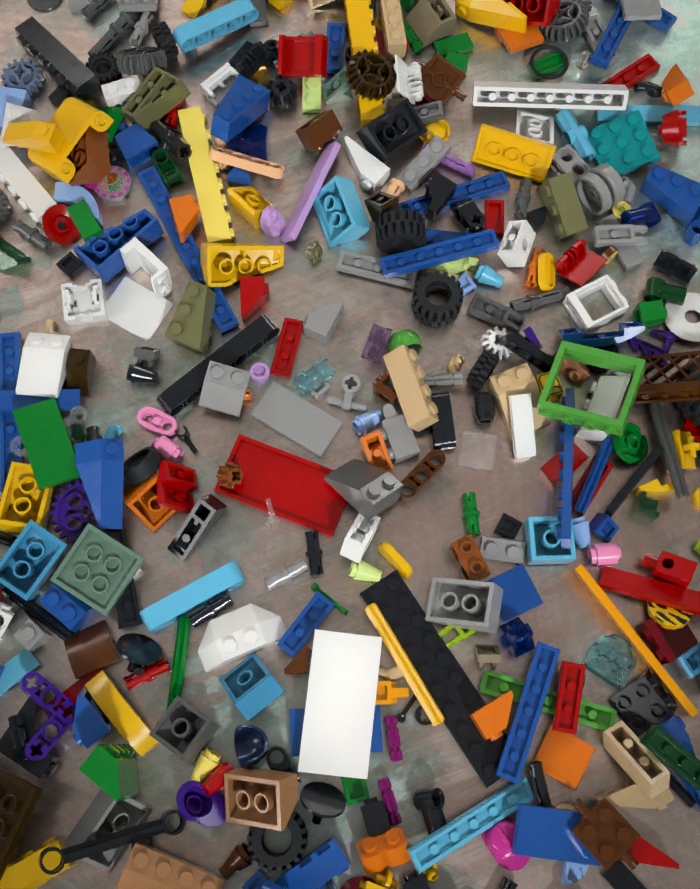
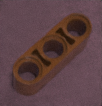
[399,449,446,503]

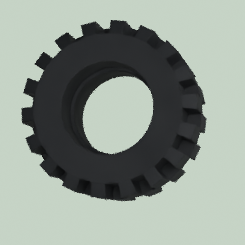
[375,209,426,255]
[411,271,464,327]
[247,811,308,872]

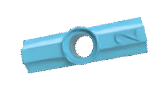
[554,109,596,163]

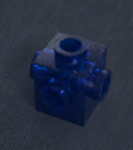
[499,617,535,658]

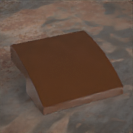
[64,620,120,679]

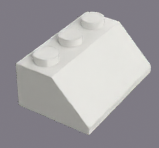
[575,376,630,446]

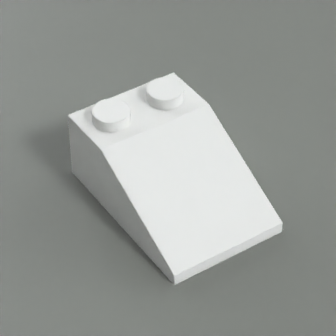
[513,109,554,145]
[15,332,73,398]

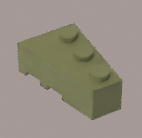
[121,66,191,130]
[536,172,589,240]
[165,280,216,356]

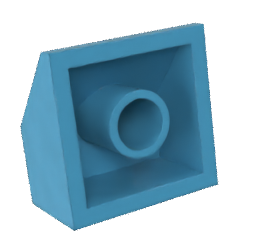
[219,652,285,721]

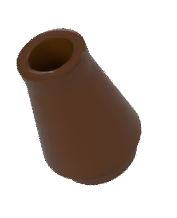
[219,843,253,880]

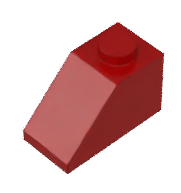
[240,276,270,322]

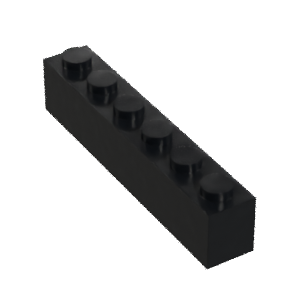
[14,16,102,101]

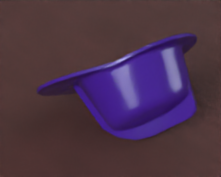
[176,781,226,828]

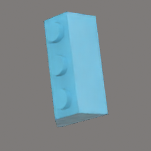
[313,175,371,247]

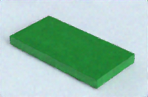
[12,398,80,491]

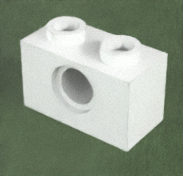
[497,220,536,268]

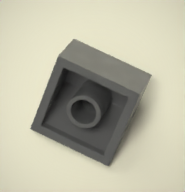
[149,695,220,765]

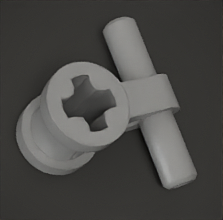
[327,374,368,412]

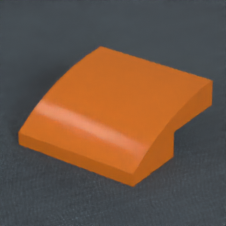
[494,25,544,54]
[534,724,595,791]

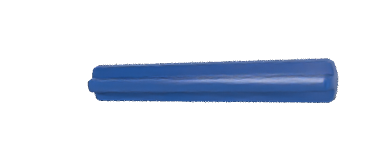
[574,437,613,514]

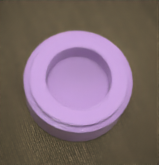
[249,362,270,384]

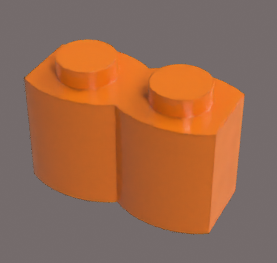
[357,827,411,875]

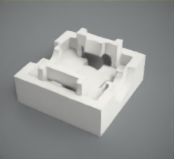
[61,278,108,326]

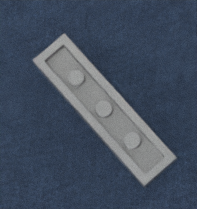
[337,250,418,289]

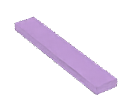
[280,141,341,243]

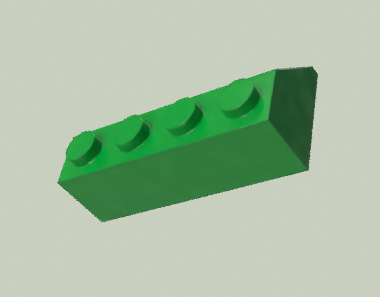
[78,743,140,802]

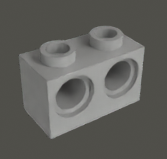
[549,144,592,185]

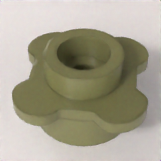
[306,240,323,264]

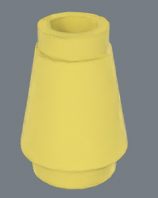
[190,747,222,784]

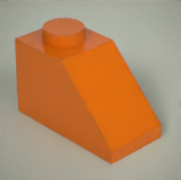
[661,64,695,107]
[169,194,201,243]
[469,690,514,741]

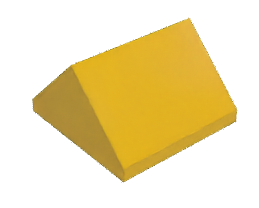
[227,186,275,230]

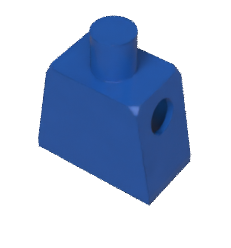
[115,122,159,171]

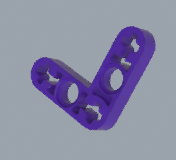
[20,671,76,762]

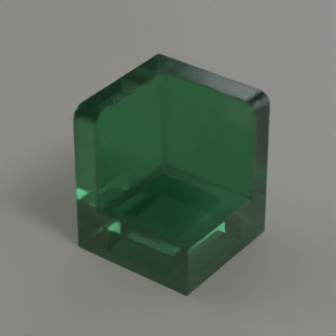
[631,491,660,522]

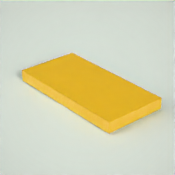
[471,123,557,183]

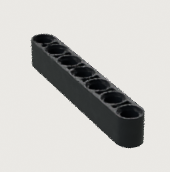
[156,314,280,416]

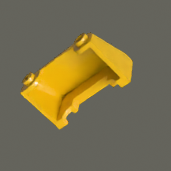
[28,97,114,184]

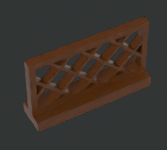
[624,351,700,404]

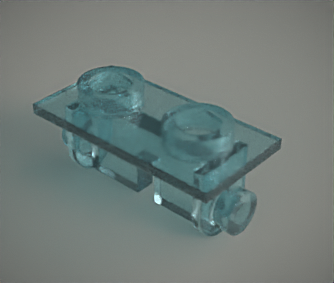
[293,358,335,395]

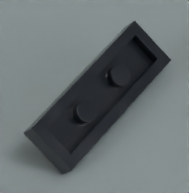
[500,332,555,373]

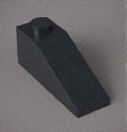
[167,494,227,562]

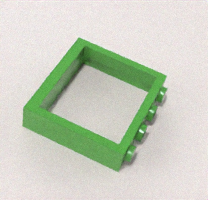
[537,340,646,436]

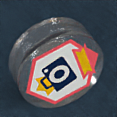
[576,50,593,71]

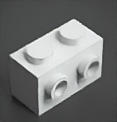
[101,75,141,108]

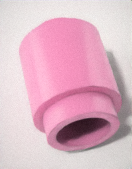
[151,435,184,464]
[587,542,622,566]

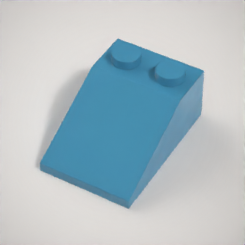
[0,520,68,601]

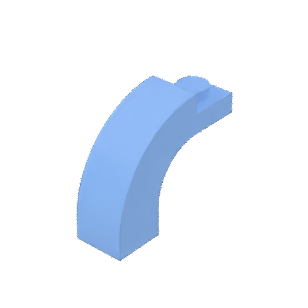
[53,182,103,244]

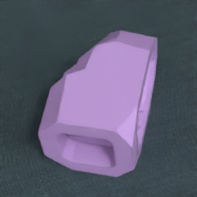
[260,205,285,238]

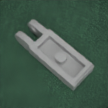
[592,224,650,247]

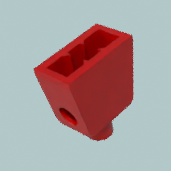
[641,551,698,588]

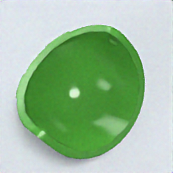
[387,329,423,353]

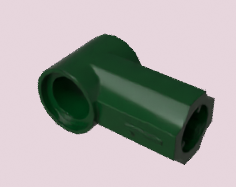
[643,277,687,305]

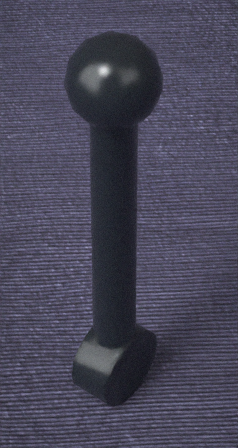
[396,694,417,723]

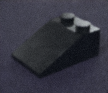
[356,98,428,162]

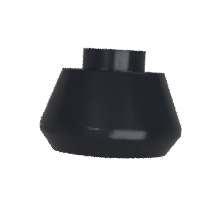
[263,39,279,65]

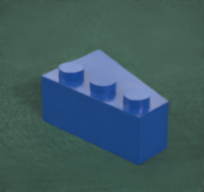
[639,163,700,229]

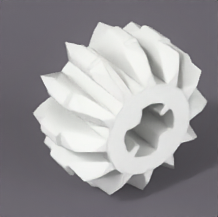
[480,326,513,362]

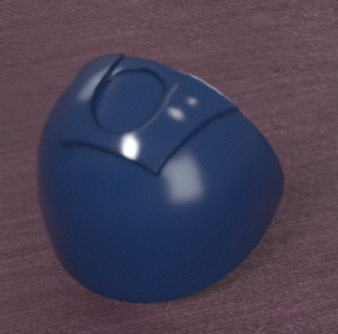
[234,725,269,768]

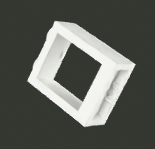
[562,274,629,335]

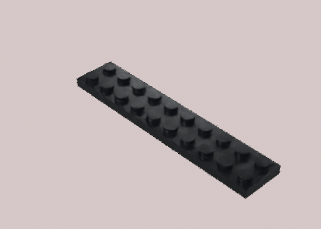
[359,570,507,788]

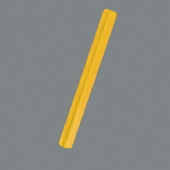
[365,603,445,726]

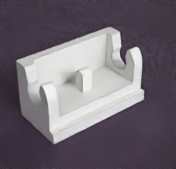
[200,62,239,109]

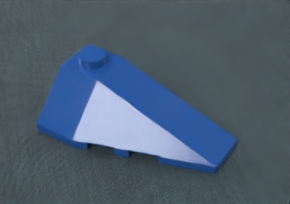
[75,438,124,530]
[658,714,700,809]

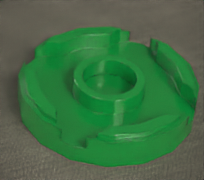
[612,422,648,464]

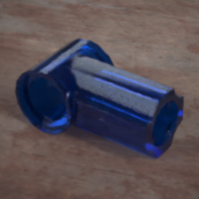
[620,202,662,228]

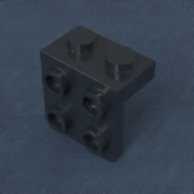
[609,669,677,737]

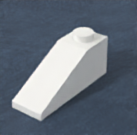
[344,135,390,194]

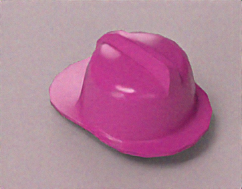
[482,816,530,871]

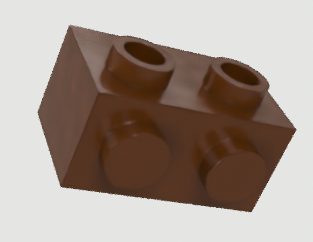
[295,109,343,152]

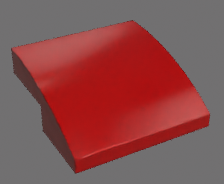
[157,460,198,514]

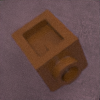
[373,372,398,406]

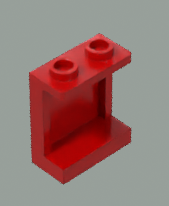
[276,34,328,78]

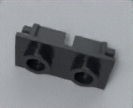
[653,249,698,284]

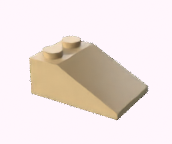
[486,363,550,438]

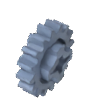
[1,58,44,96]

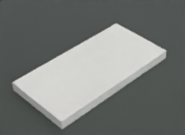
[297,629,382,779]

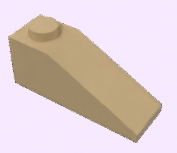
[593,781,675,811]

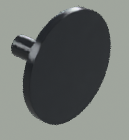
[116,633,162,675]
[300,782,346,825]

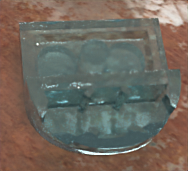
[582,634,637,691]

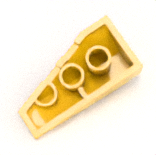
[455,0,527,33]
[200,243,284,287]

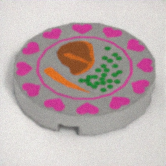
[94,166,133,203]

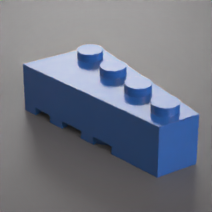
[211,74,271,143]
[72,208,164,284]

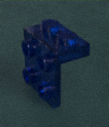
[227,124,268,161]

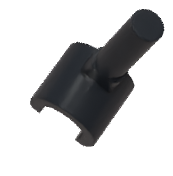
[175,426,198,454]

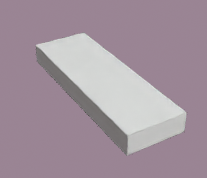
[508,393,537,459]

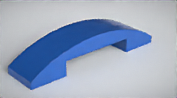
[558,321,645,347]

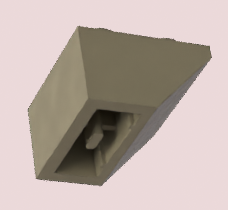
[405,0,457,47]

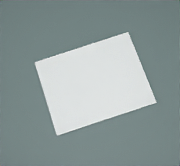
[106,276,174,342]

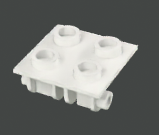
[394,55,424,106]

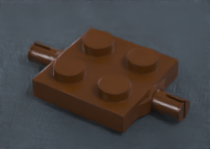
[415,53,467,108]
[571,797,641,870]

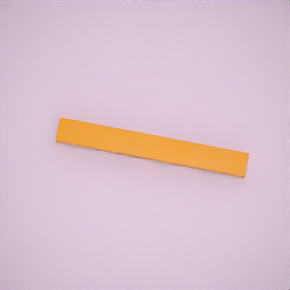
[573,565,698,718]

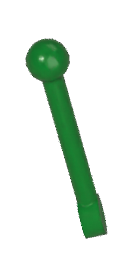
[311,583,349,615]

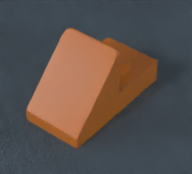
[360,429,393,470]

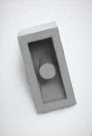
[302,301,343,344]
[7,608,53,653]

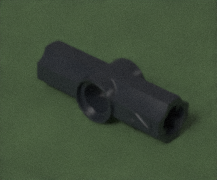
[150,120,192,161]

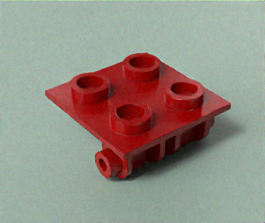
[555,239,608,287]

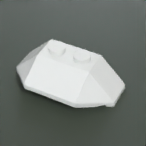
[198,603,286,672]

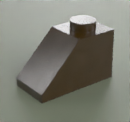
[364,191,399,222]
[66,348,96,397]

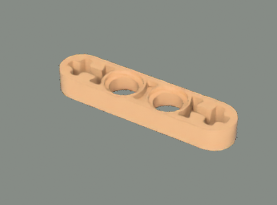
[209,146,285,179]

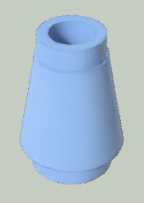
[351,409,384,435]
[572,516,592,549]

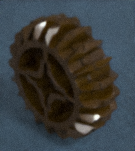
[345,49,397,102]

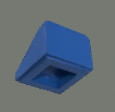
[227,167,252,187]
[589,513,619,543]

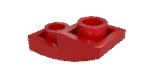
[540,443,589,485]

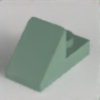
[321,65,353,104]

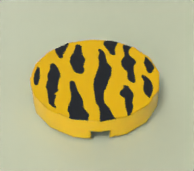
[647,601,693,630]

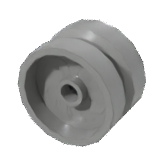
[575,164,626,216]

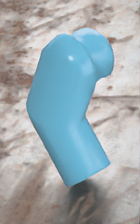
[104,424,122,439]

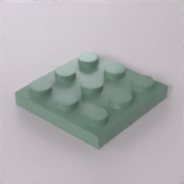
[50,523,145,616]

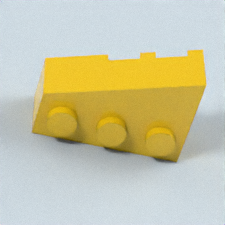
[0,837,76,889]

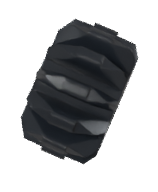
[267,76,298,110]

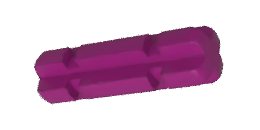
[384,715,403,762]
[378,778,402,826]

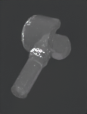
[265,498,281,528]

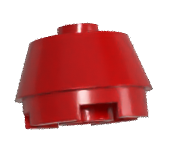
[658,109,687,148]

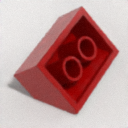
[503,0,560,27]

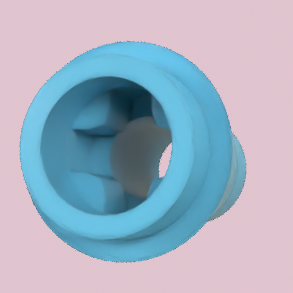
[473,263,505,288]

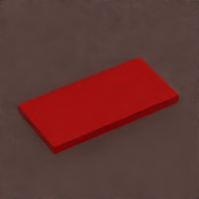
[214,434,347,538]

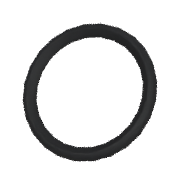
[530,46,569,79]

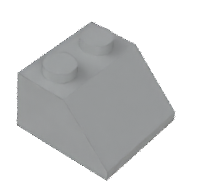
[198,360,251,417]

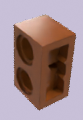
[449,534,491,581]

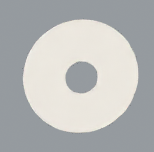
[665,293,700,342]

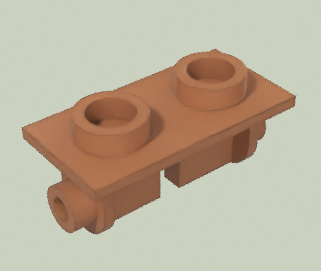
[553,348,592,388]

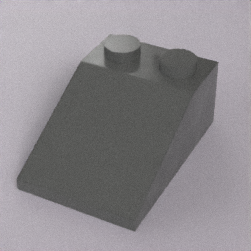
[324,458,404,521]

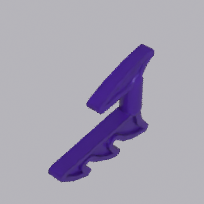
[627,329,680,367]

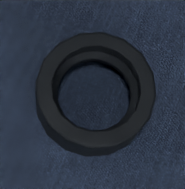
[124,446,163,485]

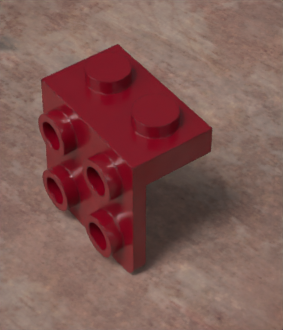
[637,618,698,665]

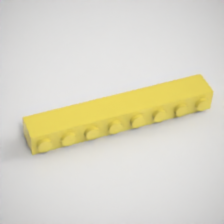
[177,106,235,243]

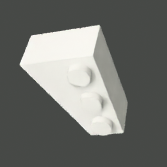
[0,102,53,148]

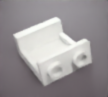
[120,237,173,299]

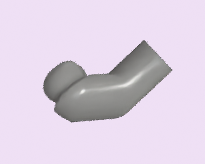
[621,176,636,205]

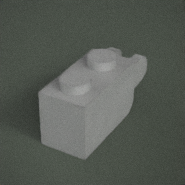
[380,403,420,465]

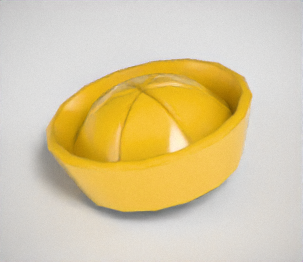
[420,120,450,144]

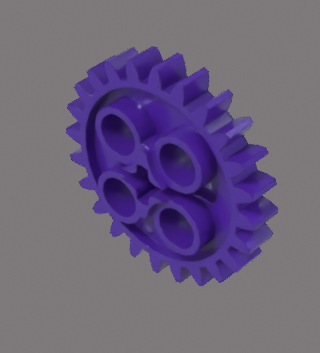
[49,479,99,544]

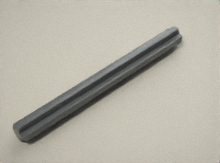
[648,402,690,500]

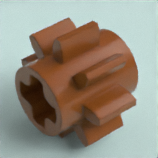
[216,462,244,489]

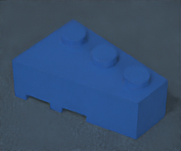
[274,835,351,889]

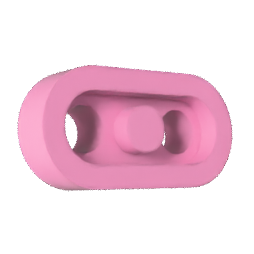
[137,407,178,437]

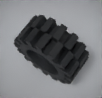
[150,21,179,60]
[85,52,122,86]
[466,349,500,390]

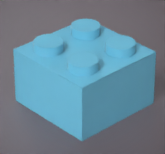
[524,516,576,565]

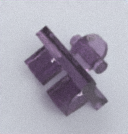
[361,323,393,364]

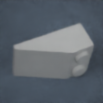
[425,577,503,633]

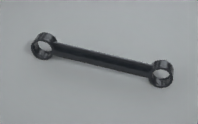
[38,809,186,875]

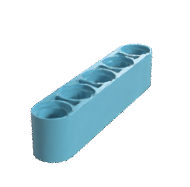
[172,0,259,52]
[139,561,246,633]

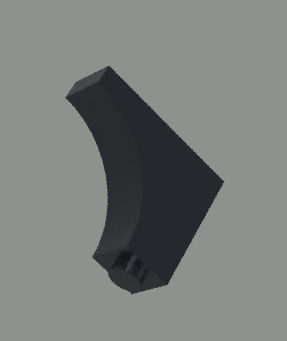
[0,687,60,779]

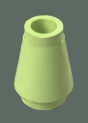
[348,560,382,582]

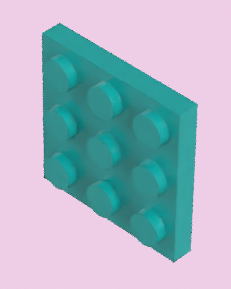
[587,110,661,176]

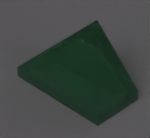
[0,238,31,271]

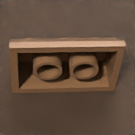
[224,767,298,831]

